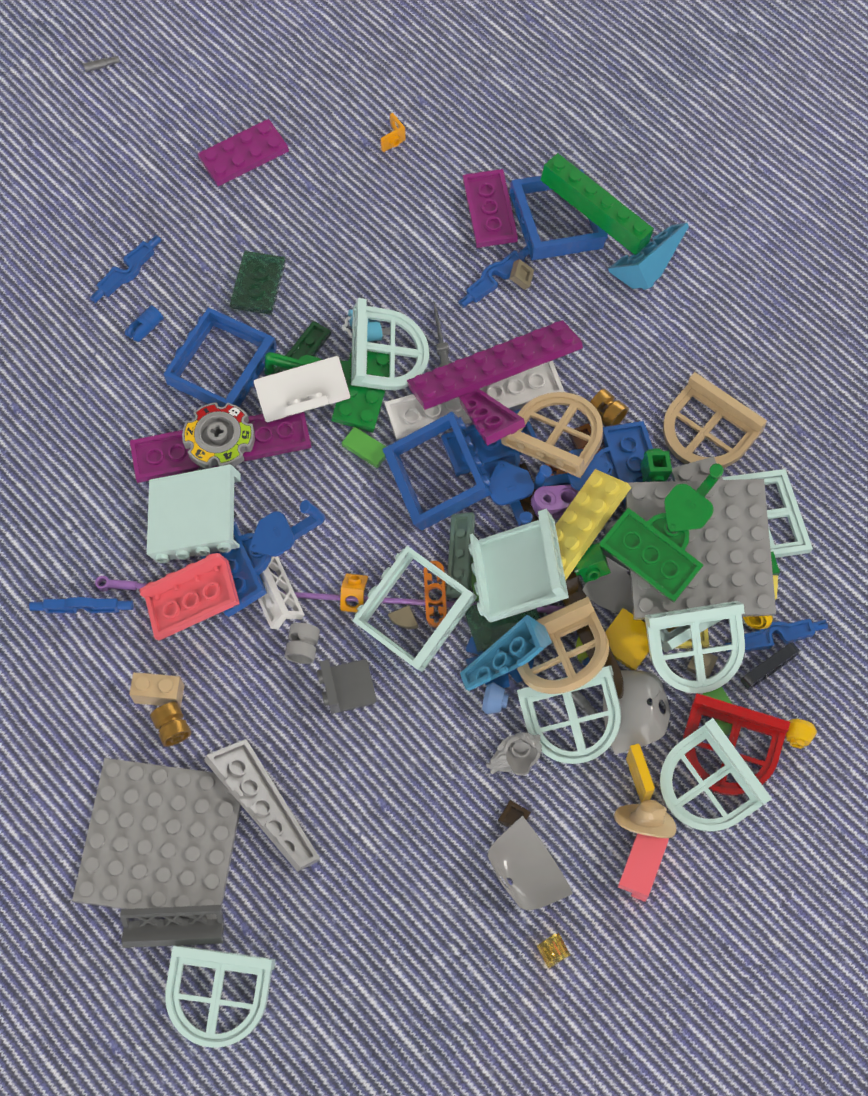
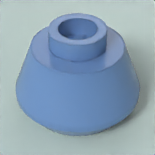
[482,682,509,714]

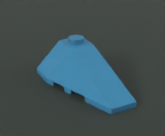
[608,223,689,290]
[460,615,552,691]

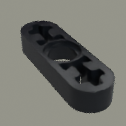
[740,642,801,690]

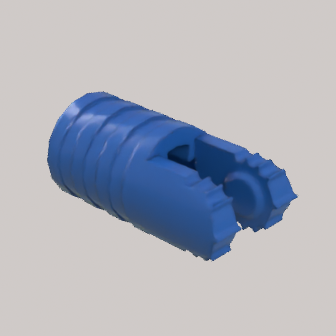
[125,305,164,342]

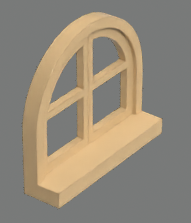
[663,372,767,468]
[501,392,603,478]
[517,597,609,694]

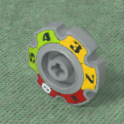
[182,402,255,469]

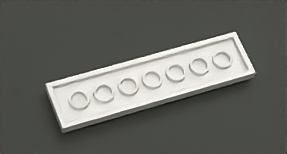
[384,360,564,441]

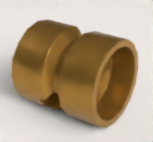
[590,388,629,427]
[150,702,191,747]

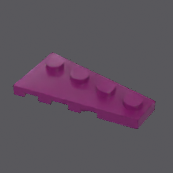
[459,389,525,445]

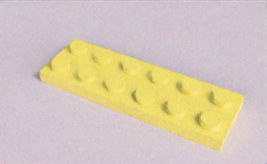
[555,469,631,580]

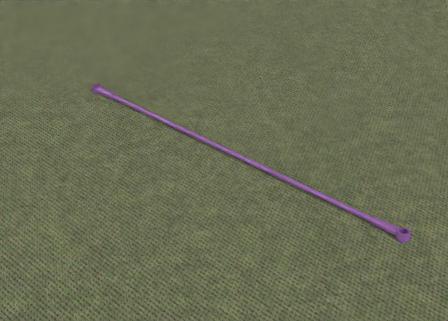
[95,576,565,615]

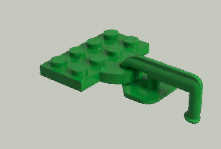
[264,351,390,433]
[599,463,724,603]

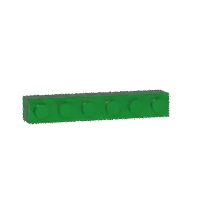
[541,153,654,256]

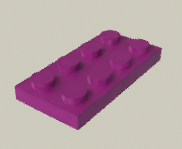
[198,118,289,187]
[463,169,518,248]

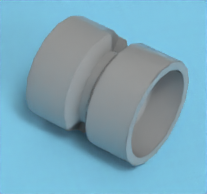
[284,623,320,664]

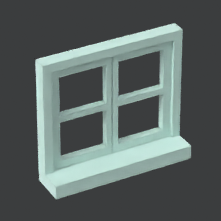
[722,469,813,558]

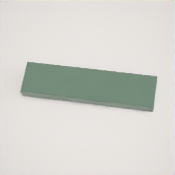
[446,512,475,599]

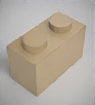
[129,672,185,707]

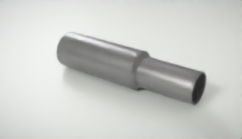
[83,56,120,72]
[571,690,598,721]

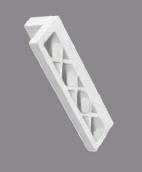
[258,556,304,629]

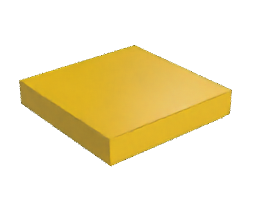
[605,608,649,671]
[626,744,655,802]

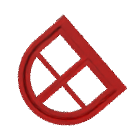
[682,693,790,796]

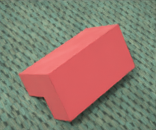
[618,833,669,902]

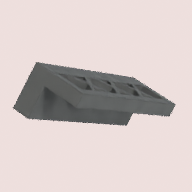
[120,905,225,948]

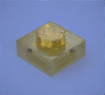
[537,933,571,969]

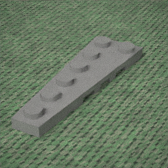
[204,739,320,872]

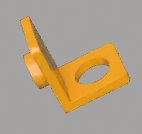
[380,112,406,152]
[340,573,368,613]

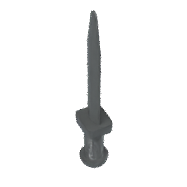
[434,301,451,367]

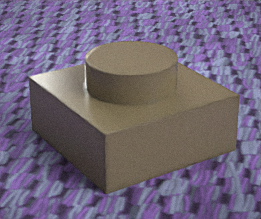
[509,259,534,290]
[686,653,718,679]

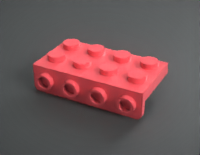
[139,553,240,641]

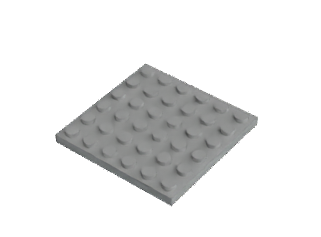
[625,479,776,620]
[72,758,241,919]

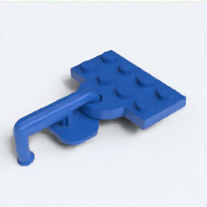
[441,409,537,527]
[534,421,653,510]
[200,500,325,617]

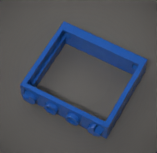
[509,169,608,261]
[164,307,277,407]
[382,412,492,531]

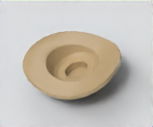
[614,800,676,838]

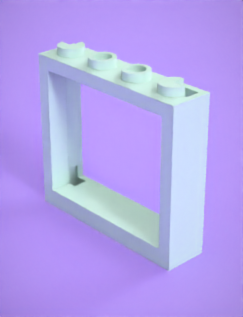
[352,546,477,672]

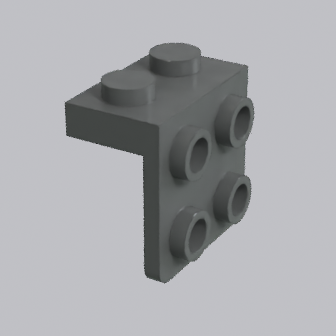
[317,659,377,714]

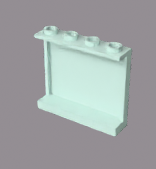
[147,464,241,563]
[468,509,569,623]

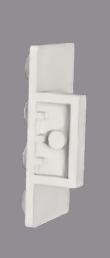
[254,356,350,422]

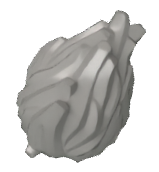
[486,732,542,776]

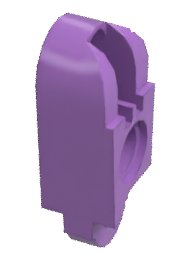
[531,485,579,519]

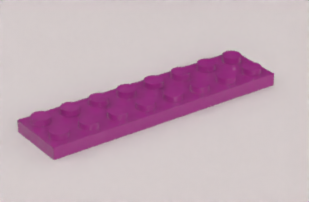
[407,320,583,410]
[130,412,312,483]

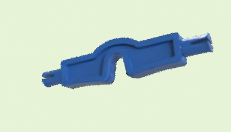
[89,235,162,304]
[458,246,529,308]
[29,597,134,613]
[724,619,828,653]

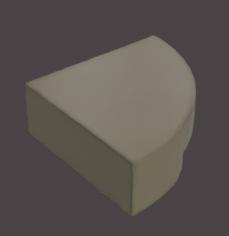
[388,605,418,630]

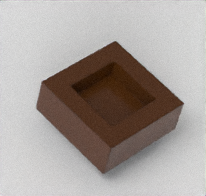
[568,423,592,449]

